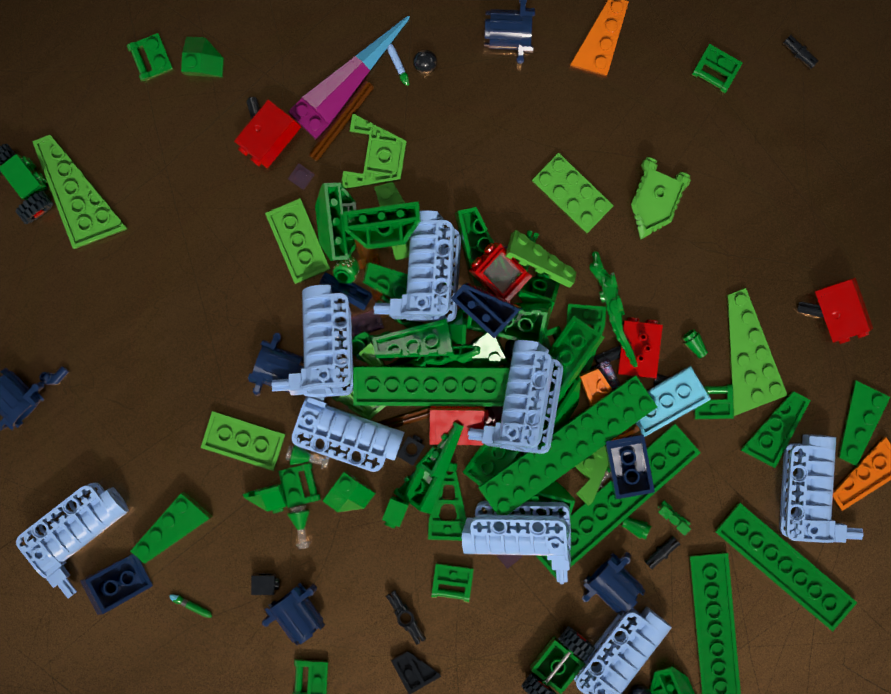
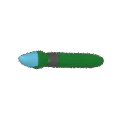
[170,594,212,618]

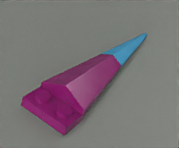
[288,16,410,140]

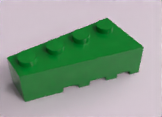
[455,207,512,287]
[466,303,552,344]
[130,491,213,564]

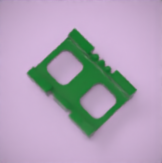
[658,500,691,536]

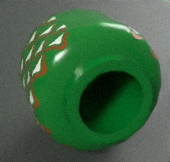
[333,256,360,284]

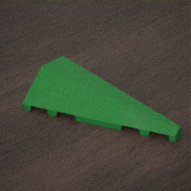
[393,422,464,514]

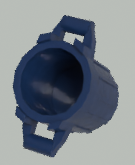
[484,0,535,64]
[248,333,304,396]
[0,368,45,431]
[582,552,645,616]
[262,583,325,646]

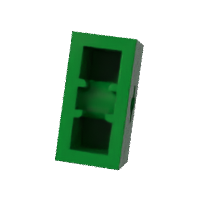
[382,495,409,528]

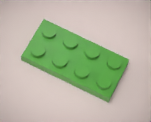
[532,153,614,234]
[265,198,330,284]
[201,411,286,471]

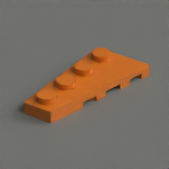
[570,0,629,76]
[579,367,640,441]
[833,437,891,511]

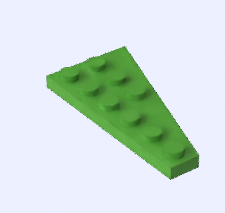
[32,135,128,249]
[727,288,787,416]

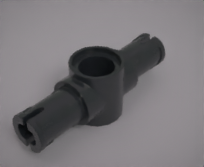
[385,590,426,645]

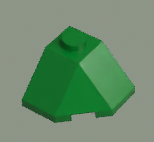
[181,36,224,77]
[517,272,560,314]
[448,308,467,344]
[323,470,376,512]
[243,483,287,514]

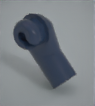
[39,366,69,385]

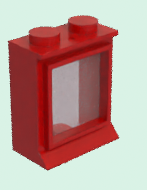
[469,243,532,301]

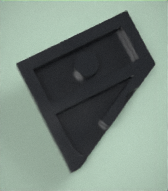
[390,651,441,694]

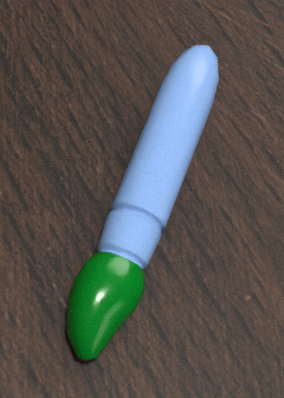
[387,43,409,86]

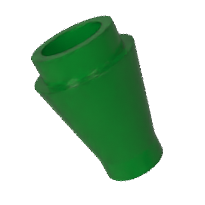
[682,329,708,359]
[622,517,652,540]

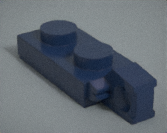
[319,272,373,310]

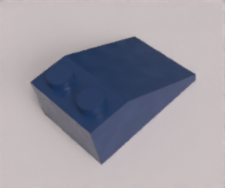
[605,435,655,500]
[80,554,153,615]

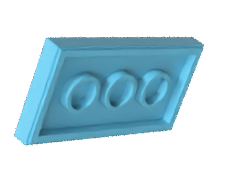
[635,366,711,437]

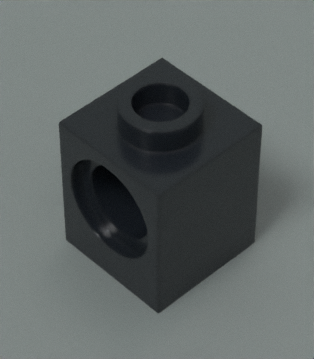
[397,434,425,465]
[251,573,280,595]

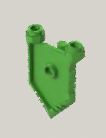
[631,157,691,239]

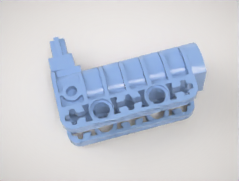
[374,211,461,322]
[272,285,353,397]
[468,340,563,454]
[292,396,405,472]
[779,434,863,543]
[16,482,129,598]
[462,501,571,584]
[574,606,672,694]

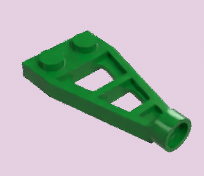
[566,304,606,382]
[428,462,467,541]

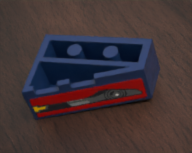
[451,282,523,338]

